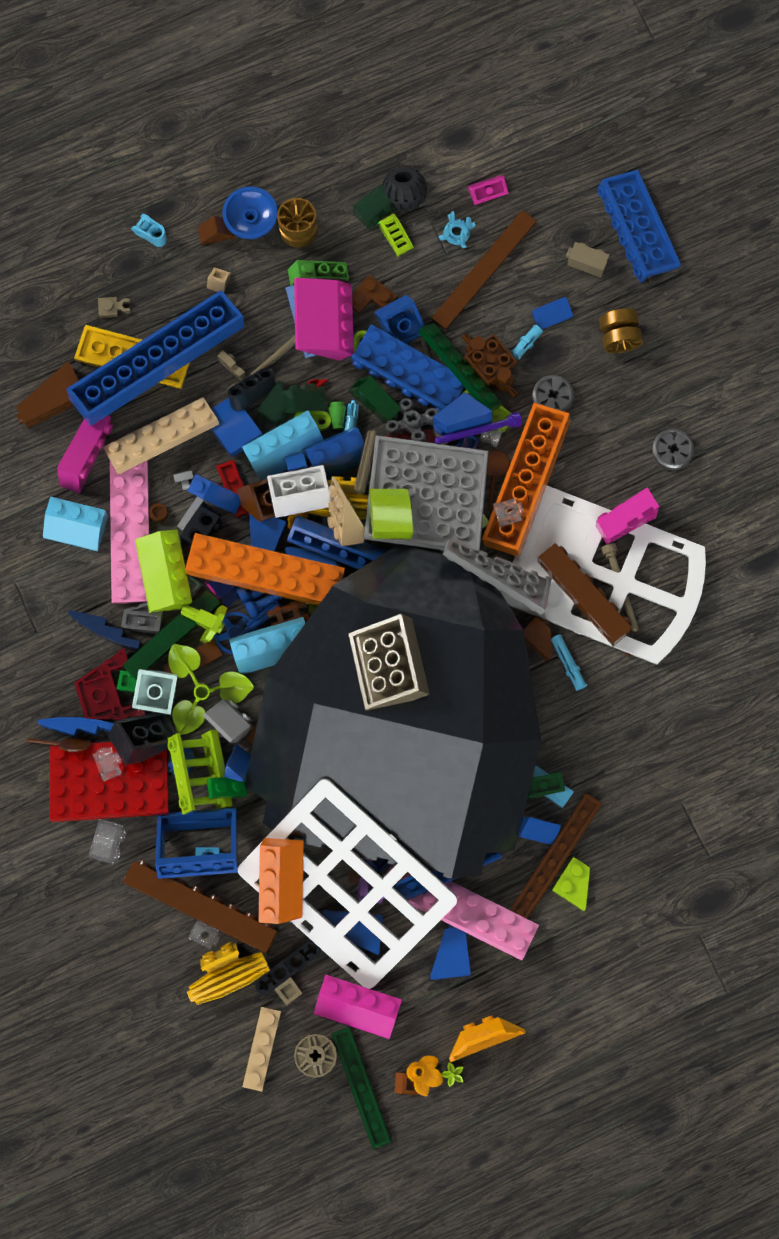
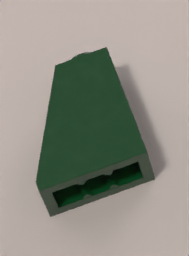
[348,376,402,422]

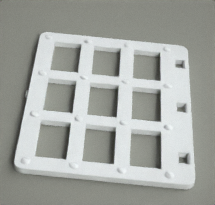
[238,779,457,989]

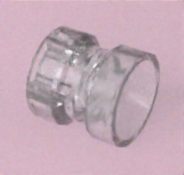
[479,429,503,448]

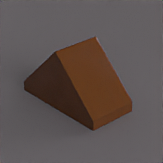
[198,216,237,245]

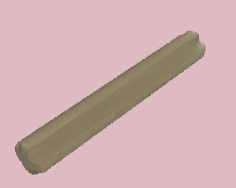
[354,430,378,494]

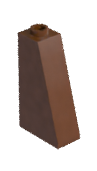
[16,362,79,429]

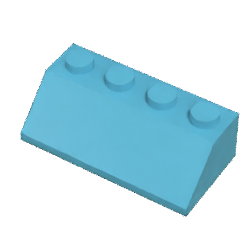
[242,411,324,481]
[229,617,305,675]

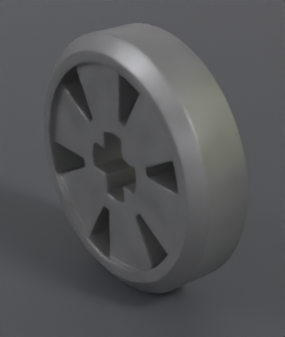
[532,375,574,412]
[652,429,694,470]

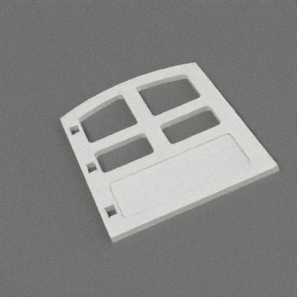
[500,486,706,665]

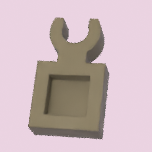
[98,297,131,318]
[217,350,246,381]

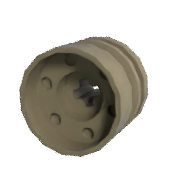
[294,1034,338,1078]

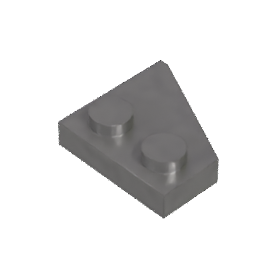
[121,602,164,634]

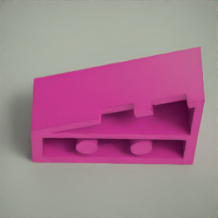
[595,487,659,545]

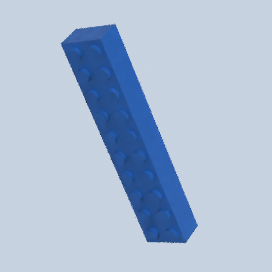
[67,290,244,426]

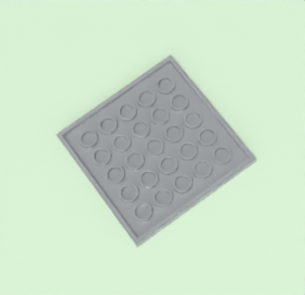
[364,435,488,553]

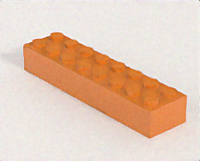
[482,403,571,557]
[185,533,346,605]

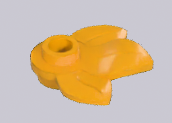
[407,1056,443,1096]

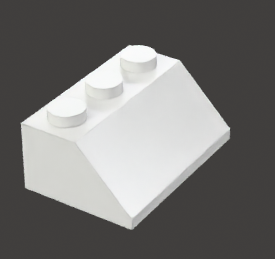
[267,465,331,518]

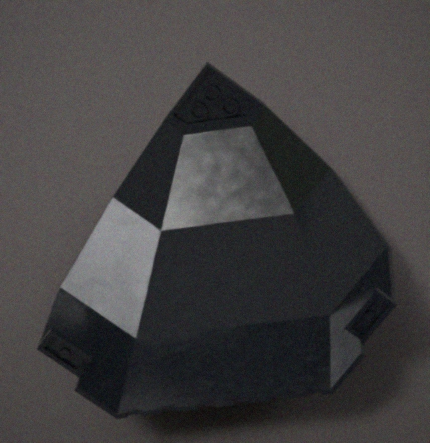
[245,544,541,879]

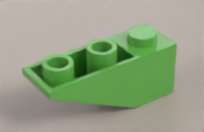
[288,260,349,286]

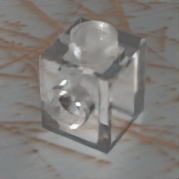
[93,747,122,781]

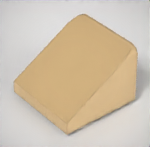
[207,268,231,292]

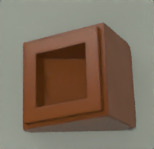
[395,1073,419,1095]

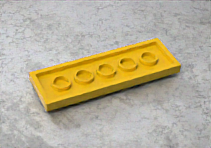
[74,325,190,389]

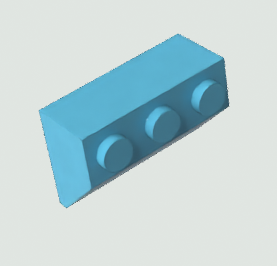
[43,497,108,552]

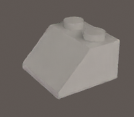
[203,699,254,743]

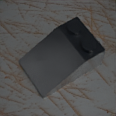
[108,712,182,765]

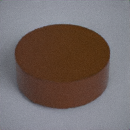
[149,503,168,523]

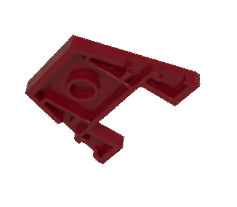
[74,648,146,721]

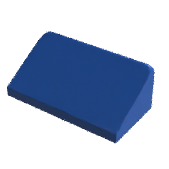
[532,297,573,330]
[224,744,251,782]
[518,817,561,845]

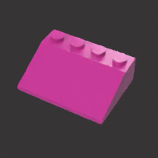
[294,278,354,361]

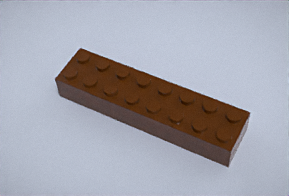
[122,860,279,955]

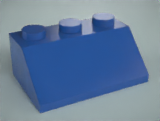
[303,427,365,480]

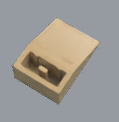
[328,477,365,546]

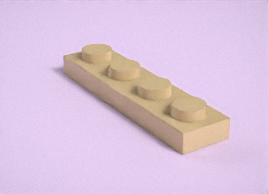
[242,1007,281,1092]

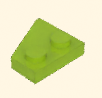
[552,857,590,911]

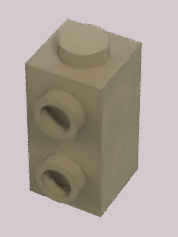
[566,242,609,278]

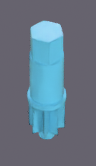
[344,400,359,431]

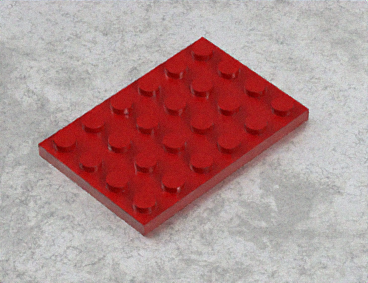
[50,742,169,822]

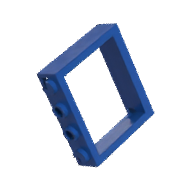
[155,808,238,879]

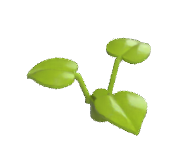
[168,644,254,735]

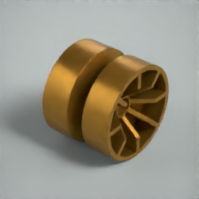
[277,198,318,248]
[599,308,643,353]

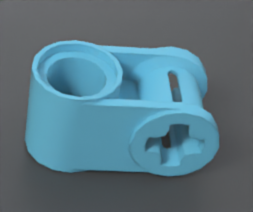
[131,214,168,247]

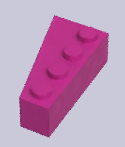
[57,415,113,494]

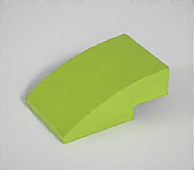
[369,489,413,539]

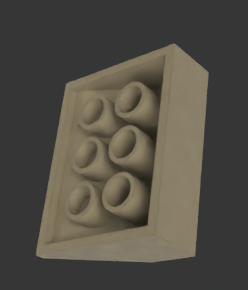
[348,614,430,710]

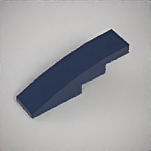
[68,610,142,651]

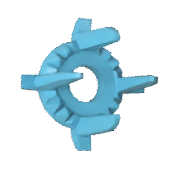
[438,211,476,249]

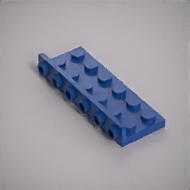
[598,170,681,283]
[351,324,464,412]

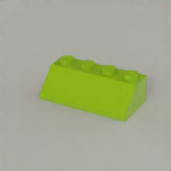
[135,530,192,613]

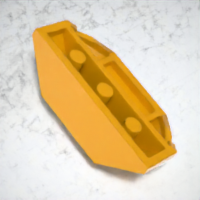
[449,1015,526,1062]

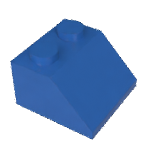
[374,295,424,344]

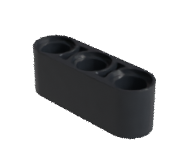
[228,368,277,411]

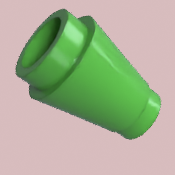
[328,402,347,430]

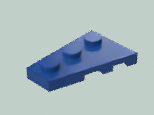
[323,910,383,956]

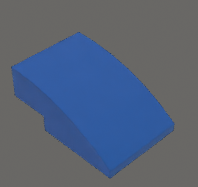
[211,398,262,458]

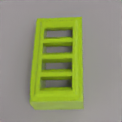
[379,214,413,257]

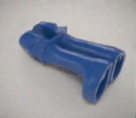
[236,587,283,619]

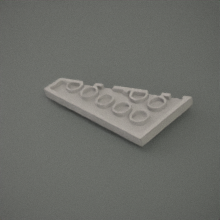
[443,539,552,614]

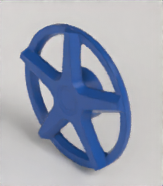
[213,612,256,654]

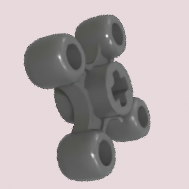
[385,398,438,442]

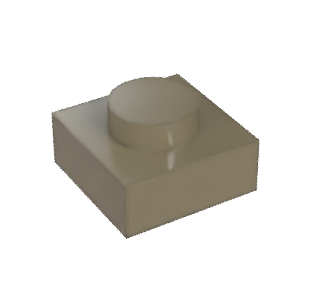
[275,977,303,1006]

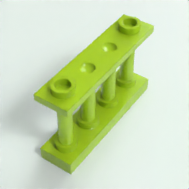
[168,730,232,815]

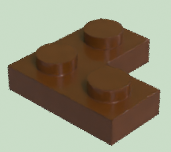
[352,275,397,314]

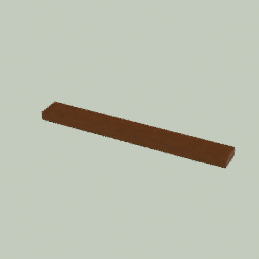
[431,210,536,331]
[510,793,603,919]

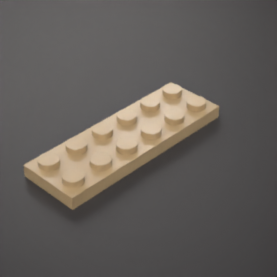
[103,397,219,475]

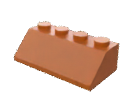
[259,838,304,924]

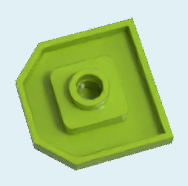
[181,605,227,644]

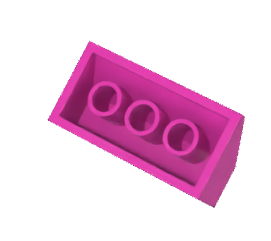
[314,975,402,1039]

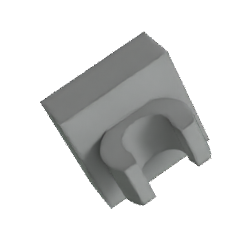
[173,470,194,490]

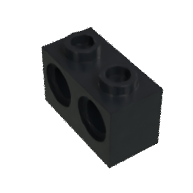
[180,505,222,547]

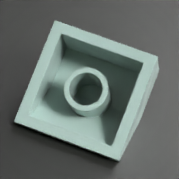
[132,669,178,715]

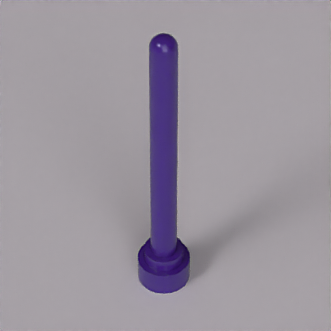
[434,412,522,444]

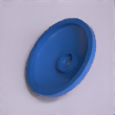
[222,187,278,239]

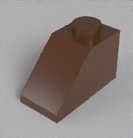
[523,617,552,662]

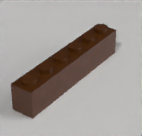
[537,543,632,647]

